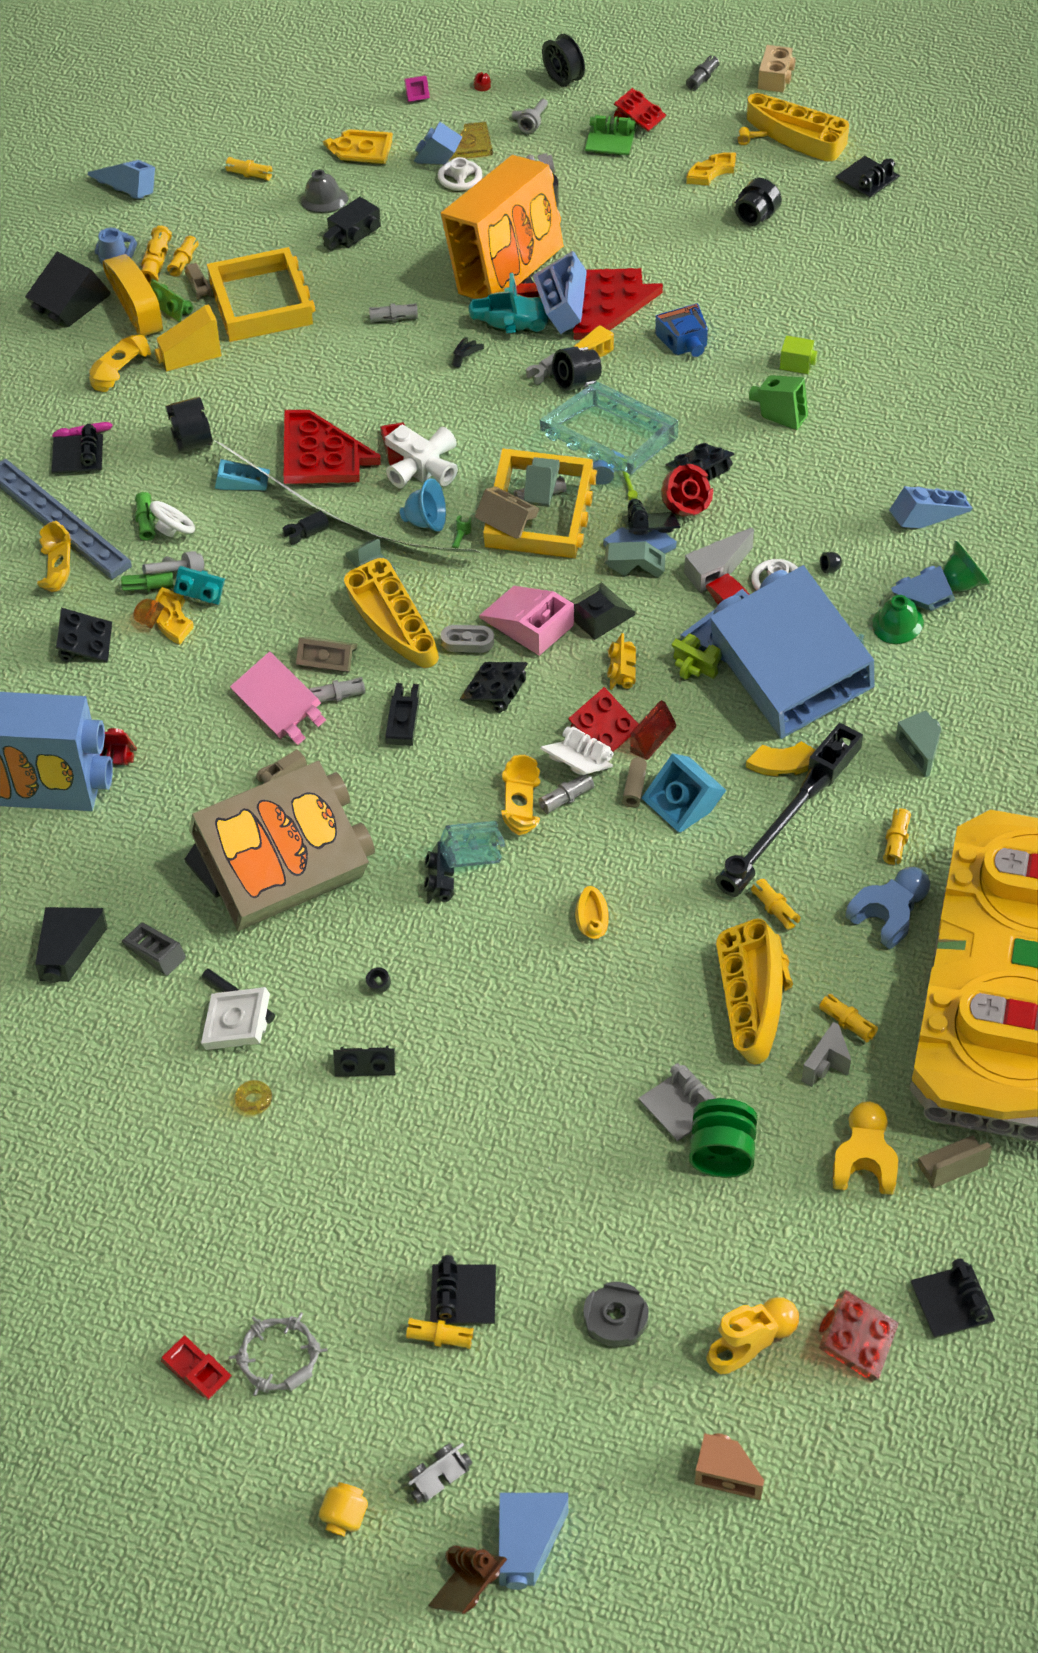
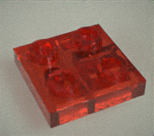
[819,1290,899,1382]

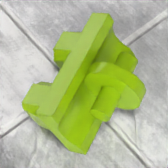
[671,633,722,679]

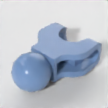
[845,867,931,949]

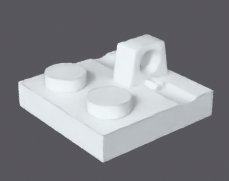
[201,987,270,1050]

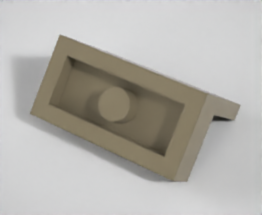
[475,487,539,539]
[296,636,357,672]
[918,1135,992,1188]

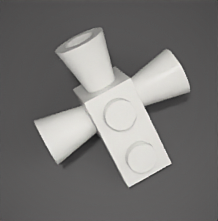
[385,424,458,488]

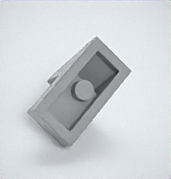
[802,1022,851,1086]

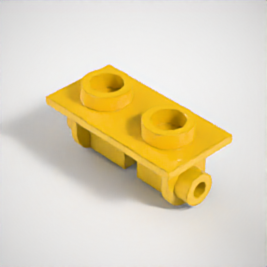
[607,633,636,690]

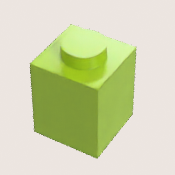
[779,335,818,374]

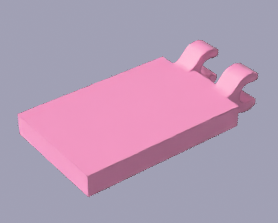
[230,651,326,745]

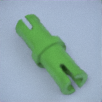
[135,492,156,541]

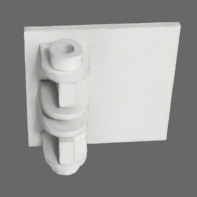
[540,727,614,775]

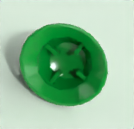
[943,541,990,592]
[872,595,924,644]

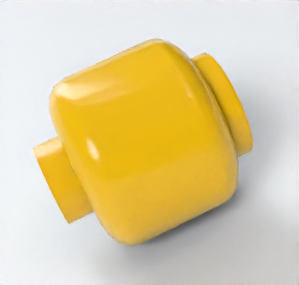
[319,1482,368,1537]

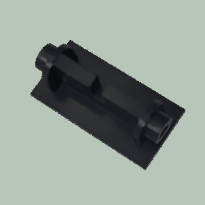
[424,841,455,904]
[333,1045,395,1077]

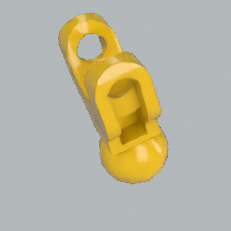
[833,1101,898,1195]
[706,1297,799,1374]

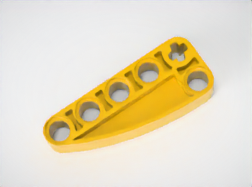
[746,93,849,162]
[102,254,163,336]
[344,558,439,668]
[716,918,783,1065]

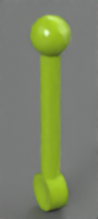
[617,460,638,500]

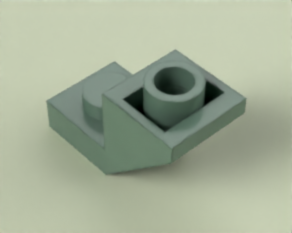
[604,541,666,578]

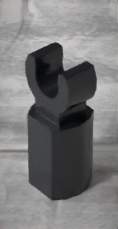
[282,510,329,545]

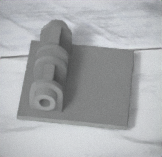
[638,1063,715,1141]

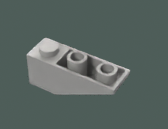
[684,527,754,593]

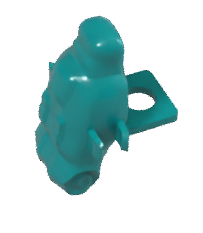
[469,273,549,333]

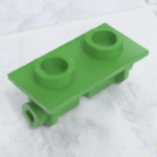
[150,279,193,322]

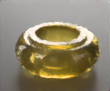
[235,1080,273,1115]

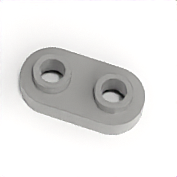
[441,625,494,653]

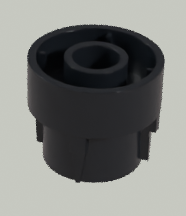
[734,178,782,226]
[552,346,602,391]

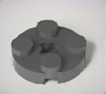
[583,1282,649,1347]

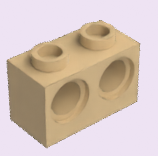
[758,45,796,92]

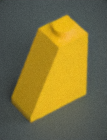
[155,305,222,372]

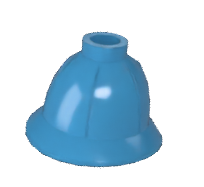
[400,478,446,532]

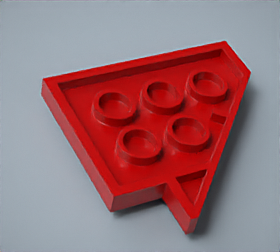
[573,268,663,340]
[283,409,381,484]

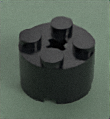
[165,396,213,453]

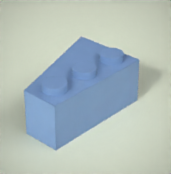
[533,251,587,334]

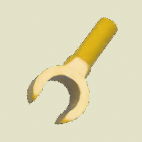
[737,127,768,145]

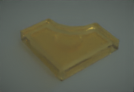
[449,122,493,160]

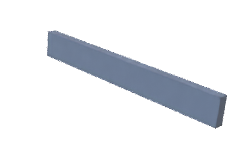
[0,459,132,580]

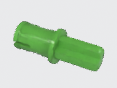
[121,572,174,592]

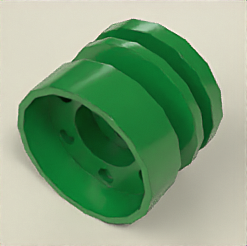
[689,1098,758,1178]

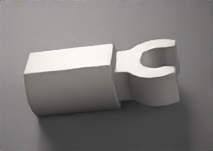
[526,353,555,385]

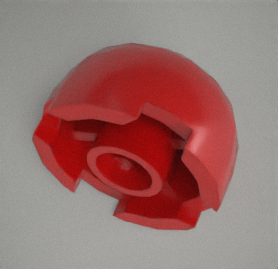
[661,464,714,517]

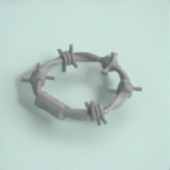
[229,1312,328,1396]

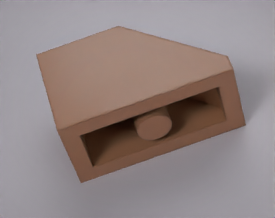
[695,1433,764,1500]

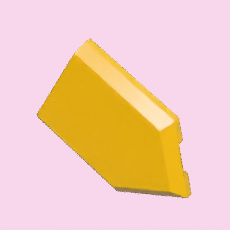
[323,129,393,164]

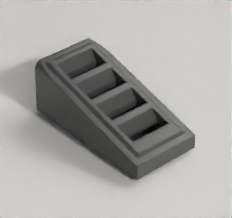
[122,922,186,975]

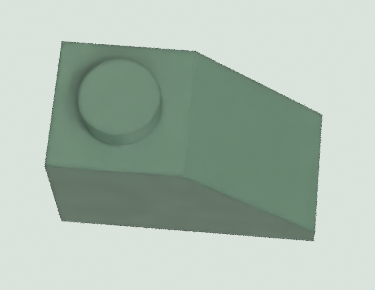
[895,710,941,777]

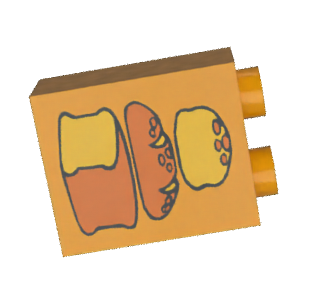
[441,155,564,299]

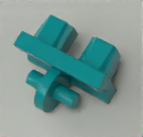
[173,566,225,605]

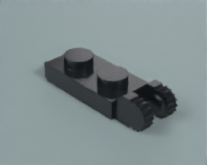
[385,683,420,746]

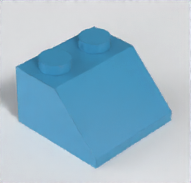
[642,753,726,832]

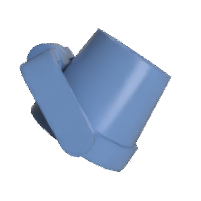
[95,228,137,265]

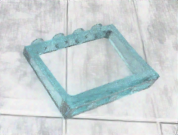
[540,381,678,475]

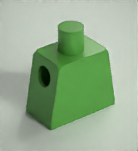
[749,375,808,430]

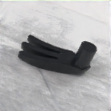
[452,337,484,367]

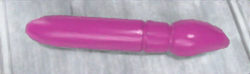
[52,422,113,437]

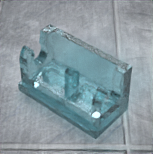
[439,821,505,868]

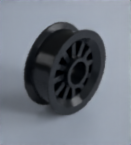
[542,34,585,87]

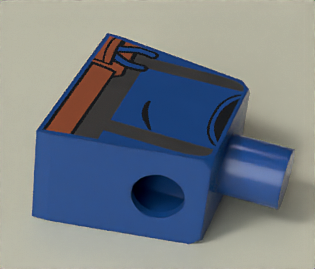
[655,303,708,357]

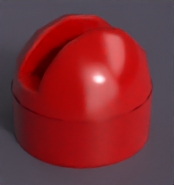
[474,72,491,92]

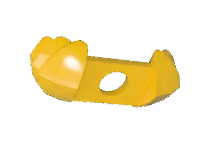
[89,335,151,392]
[37,521,71,592]
[501,755,540,835]

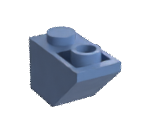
[414,122,462,164]
[892,566,955,611]

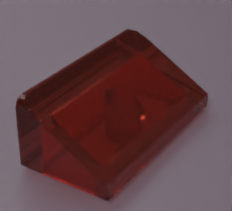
[630,700,676,760]

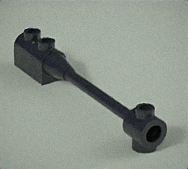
[715,722,863,897]

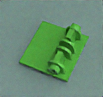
[585,115,636,155]

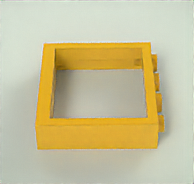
[207,247,316,342]
[483,448,597,559]

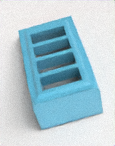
[215,459,270,490]

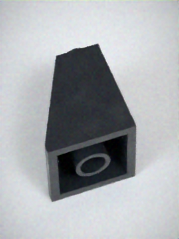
[25,251,111,327]

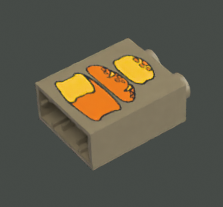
[189,760,375,931]

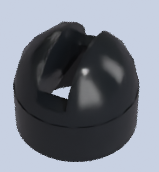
[820,552,842,573]
[366,967,391,993]

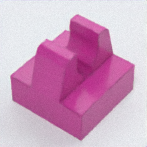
[404,75,430,102]

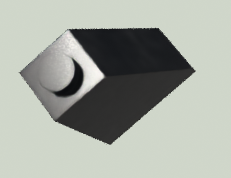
[35,907,107,983]

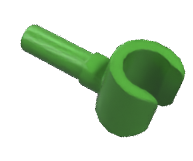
[452,515,472,549]

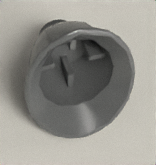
[300,169,348,213]

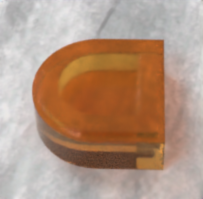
[133,599,164,629]

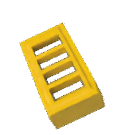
[574,325,614,358]

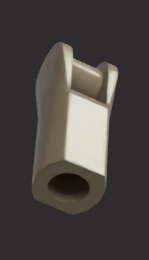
[184,263,212,300]
[256,749,307,783]
[622,757,647,807]

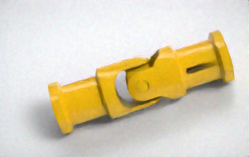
[141,226,172,285]

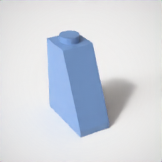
[499,1493,568,1590]

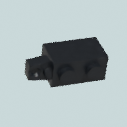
[323,196,381,250]

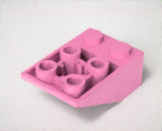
[479,586,574,656]

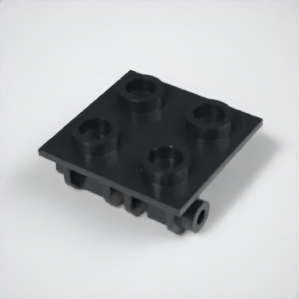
[835,156,900,198]
[51,424,103,473]
[665,443,734,481]
[622,499,680,535]
[56,607,112,663]
[460,662,528,713]
[430,1255,496,1324]
[910,1258,995,1338]

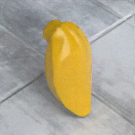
[575,886,609,939]

